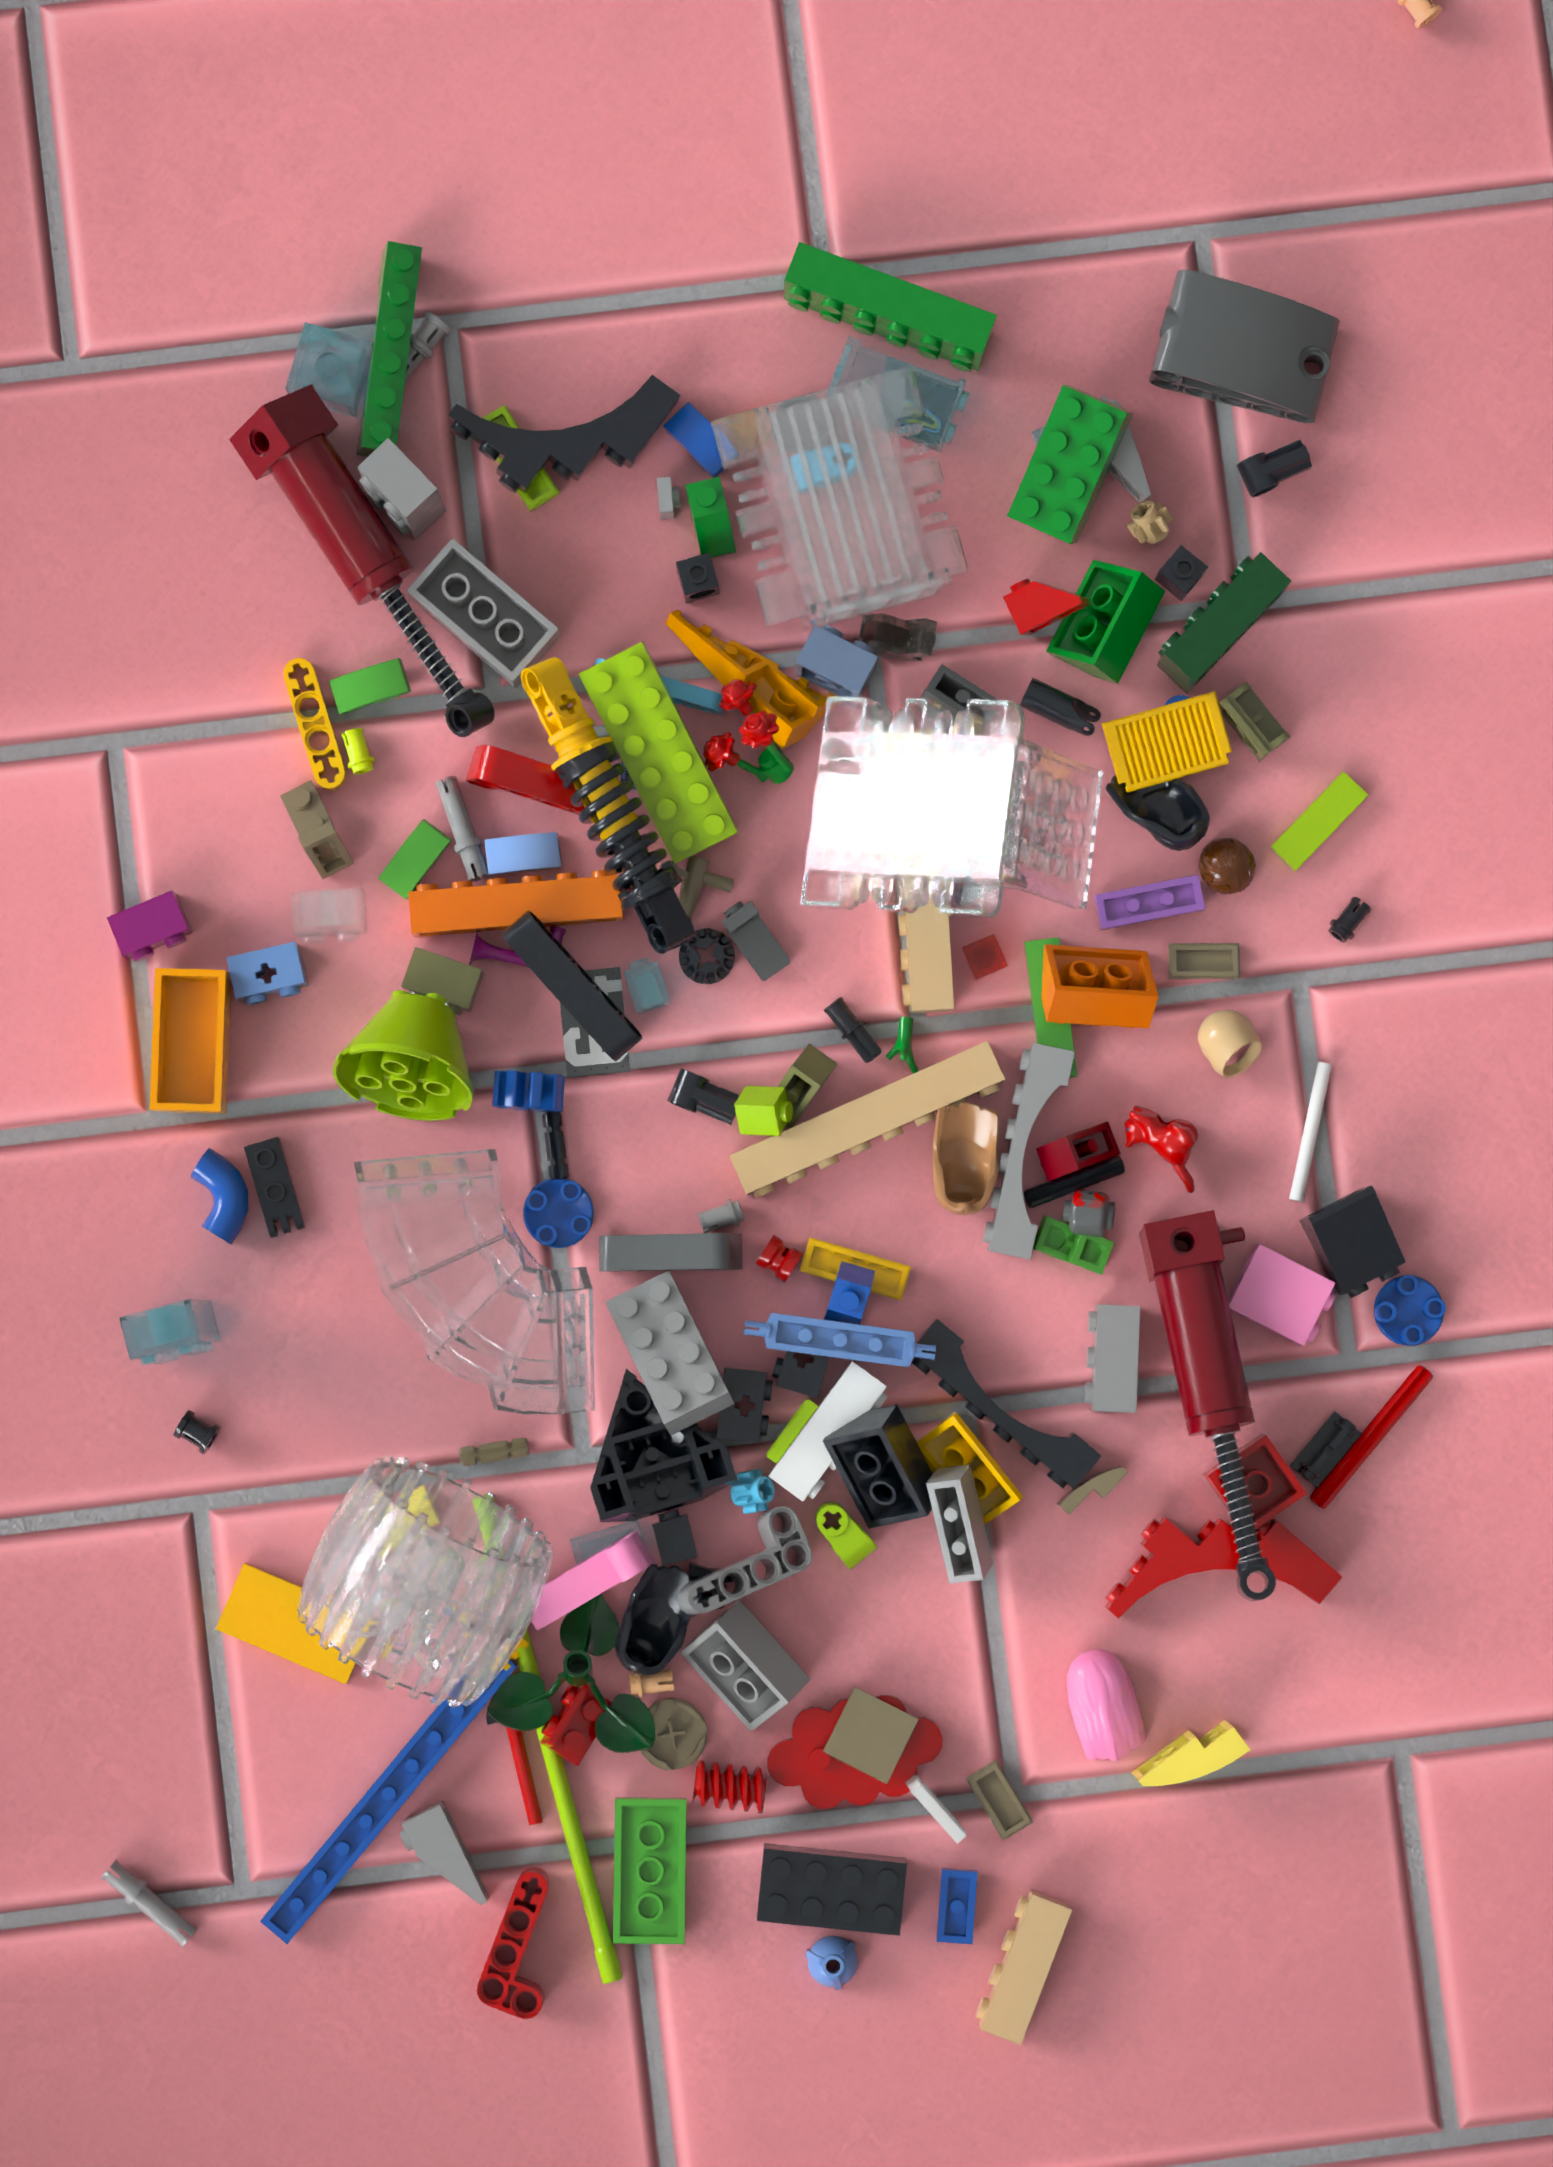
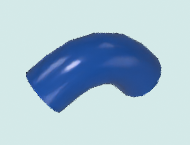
[191,1148,249,1245]

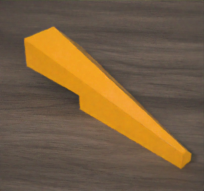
[665,610,837,749]

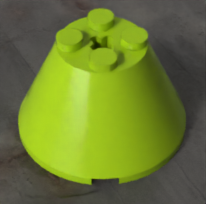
[333,990,474,1121]

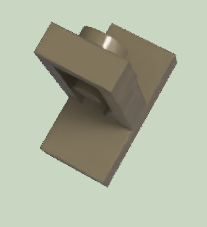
[280,780,354,879]

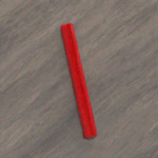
[1310,1365,1433,1509]

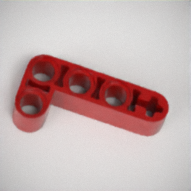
[466,745,585,815]
[477,1867,550,2019]

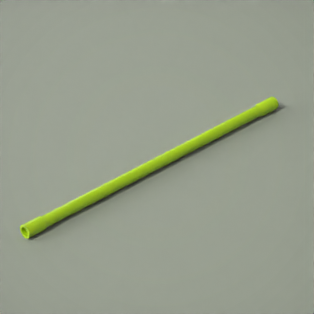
[473,1493,623,1984]

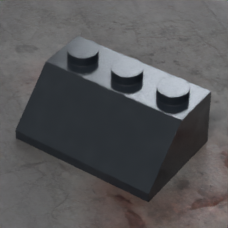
[823,1404,933,1529]

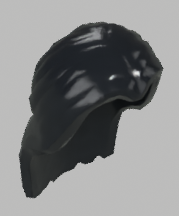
[1105,775,1210,851]
[615,1564,704,1676]

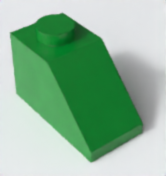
[685,477,736,558]

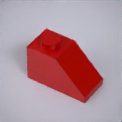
[1003,579,1090,636]

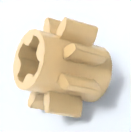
[1127,500,1173,544]

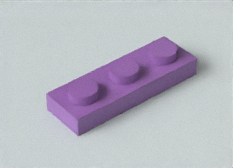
[1094,875,1205,930]

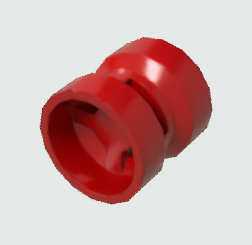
[755,1235,803,1283]

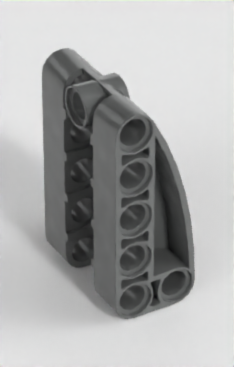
[1149,270,1340,423]

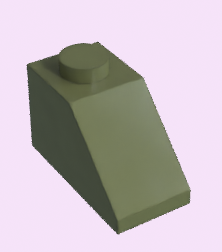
[777,1043,837,1128]

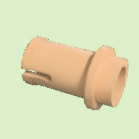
[629,1668,674,1698]

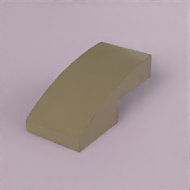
[1057,1466,1128,1515]

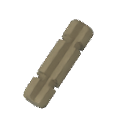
[459,1438,529,1466]

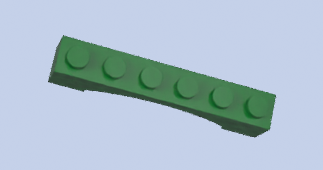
[356,241,422,457]

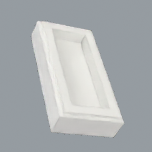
[905,1775,967,1844]

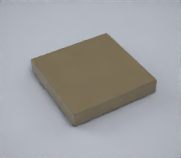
[823,1687,919,1784]

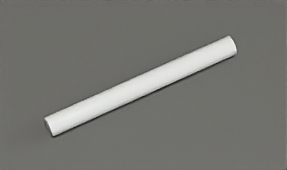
[1289,1062,1332,1202]

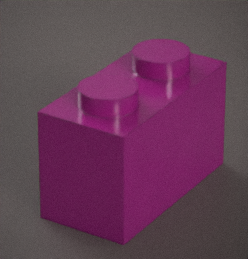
[106,890,193,962]

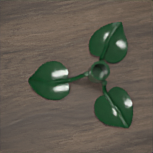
[487,1594,655,1753]

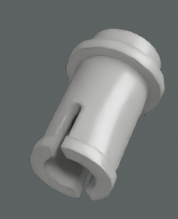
[698,1199,745,1233]

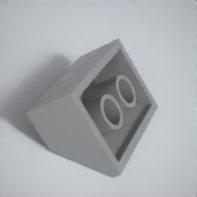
[680,1600,811,1732]

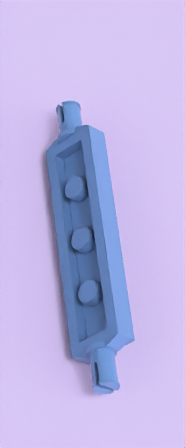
[744,1313,936,1367]

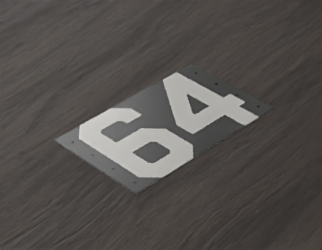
[560,967,630,1077]

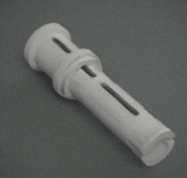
[405,311,452,383]

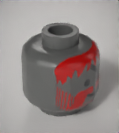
[1063,1190,1115,1237]

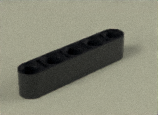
[502,910,643,1062]

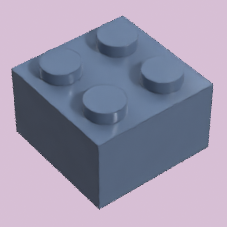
[795,624,878,705]

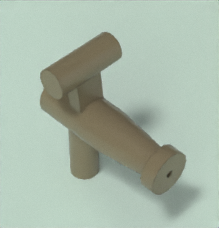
[659,856,734,923]

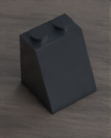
[1299,1185,1406,1298]

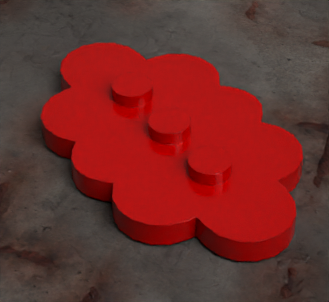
[767,1695,943,1809]

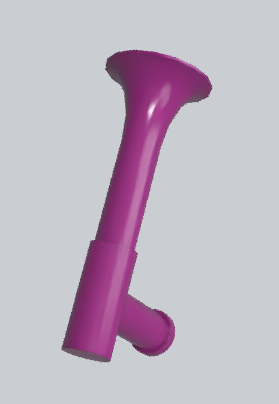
[469,926,566,967]

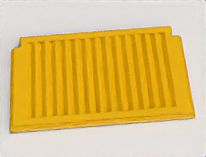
[1101,691,1232,792]

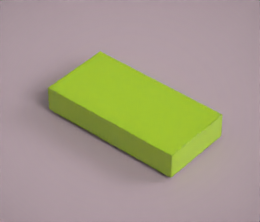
[766,1399,818,1464]

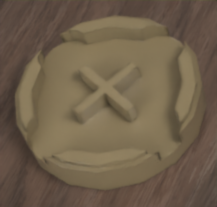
[641,1698,707,1770]

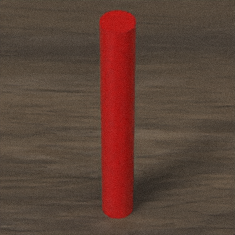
[506,1727,543,1826]

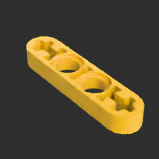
[283,658,347,791]

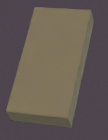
[1168,943,1240,980]
[966,1759,1033,1841]

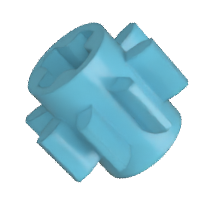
[730,1469,775,1514]

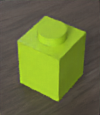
[734,1086,793,1136]

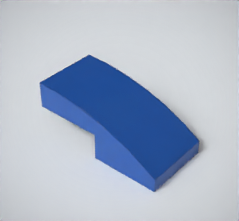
[663,402,740,478]

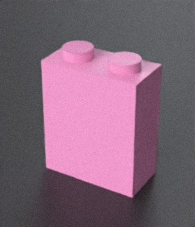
[1228,1244,1337,1346]

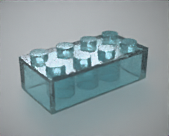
[119,1299,221,1365]

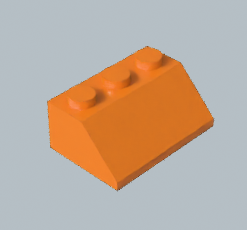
[1041,944,1159,1028]

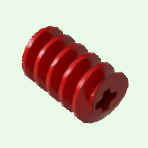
[692,1760,767,1814]

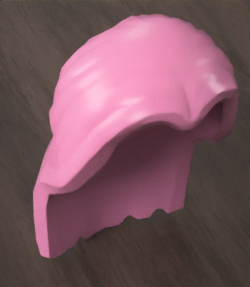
[1067,1649,1145,1761]

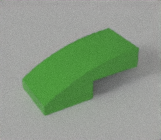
[329,658,411,715]
[378,819,452,899]
[1033,1215,1114,1275]

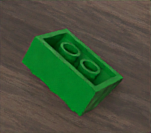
[1046,560,1165,684]

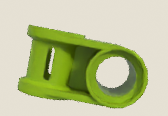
[815,1502,878,1570]

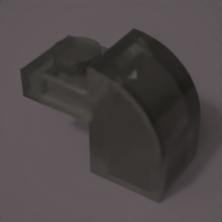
[858,613,937,661]

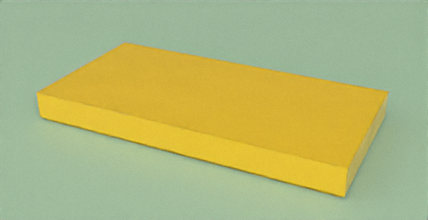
[216,1563,375,1684]

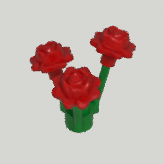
[703,679,794,784]

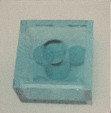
[285,322,373,418]

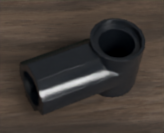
[1236,440,1312,498]
[667,1068,739,1125]

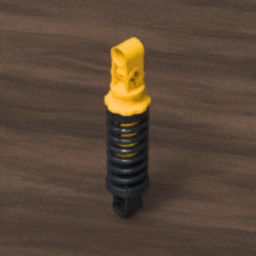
[521,657,695,954]

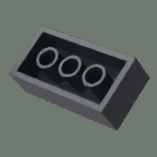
[757,1843,907,1936]

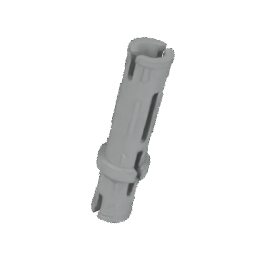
[435,776,489,882]
[101,1860,197,1947]

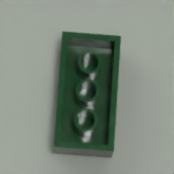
[1157,552,1291,694]

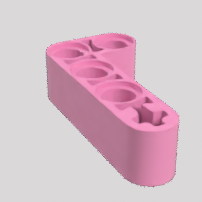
[519,1530,654,1631]

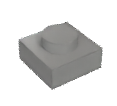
[657,477,680,520]

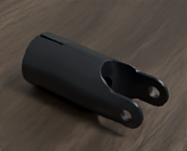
[1019,678,1101,736]

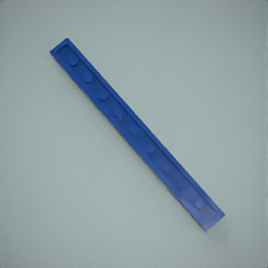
[260,1643,518,1944]

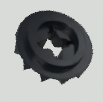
[679,928,735,984]

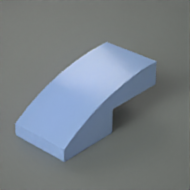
[484,832,562,876]

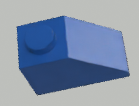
[824,1261,875,1325]

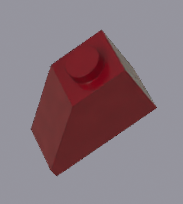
[1036,1121,1121,1181]

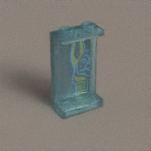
[824,336,970,452]

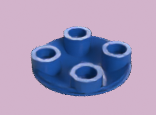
[523,1179,594,1248]
[1374,1275,1446,1346]

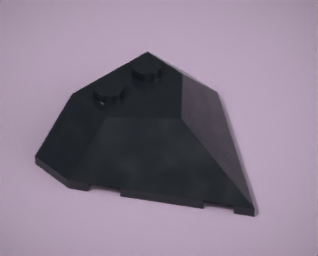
[590,1369,737,1522]

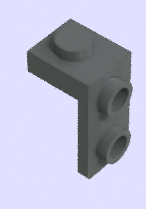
[722,901,790,981]

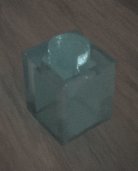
[623,958,671,1014]

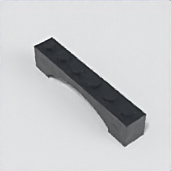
[911,1319,1101,1489]

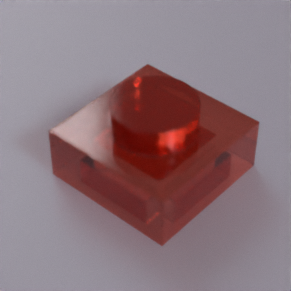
[961,934,1008,981]

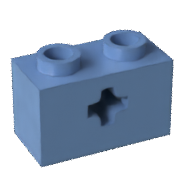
[226,942,309,1006]

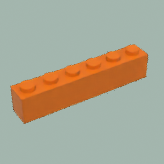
[408,870,624,937]

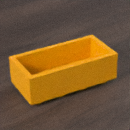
[150,968,231,1114]

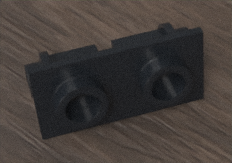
[1290,1411,1362,1488]

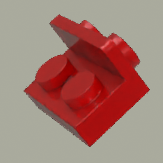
[540,1684,612,1766]

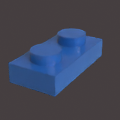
[936,1868,978,1944]

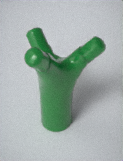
[886,1017,919,1073]

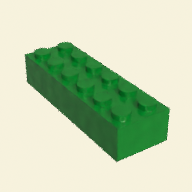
[784,242,997,372]

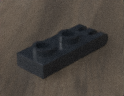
[244,1137,305,1238]

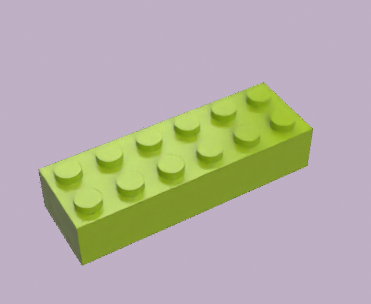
[579,641,738,864]

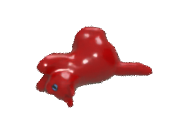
[1124,1106,1198,1193]

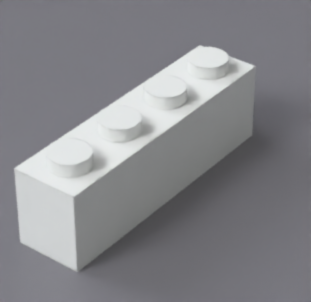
[768,1361,888,1501]

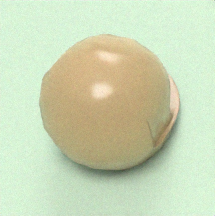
[1198,1010,1262,1079]

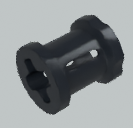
[173,1410,220,1454]

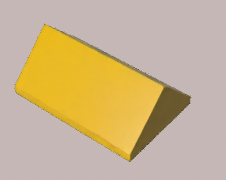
[917,1412,1023,1525]

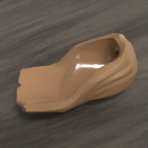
[932,1102,1000,1215]

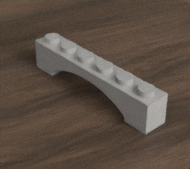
[983,1043,1075,1260]

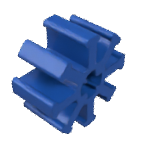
[492,1070,565,1112]

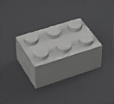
[357,438,446,539]

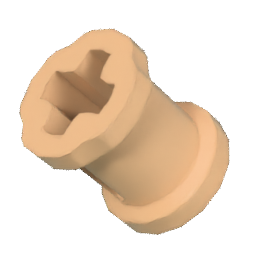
[1398,0,1443,29]

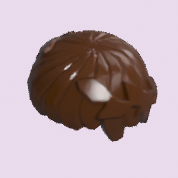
[1198,838,1256,895]

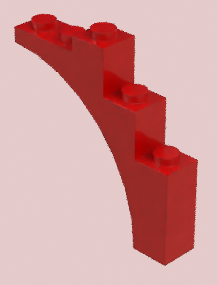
[1105,1517,1342,1619]

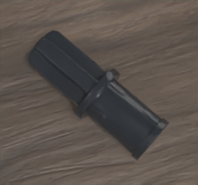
[824,997,881,1063]

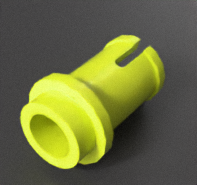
[341,728,375,775]

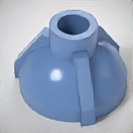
[805,1936,858,1990]

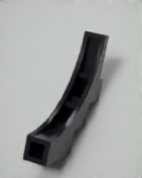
[448,375,681,493]

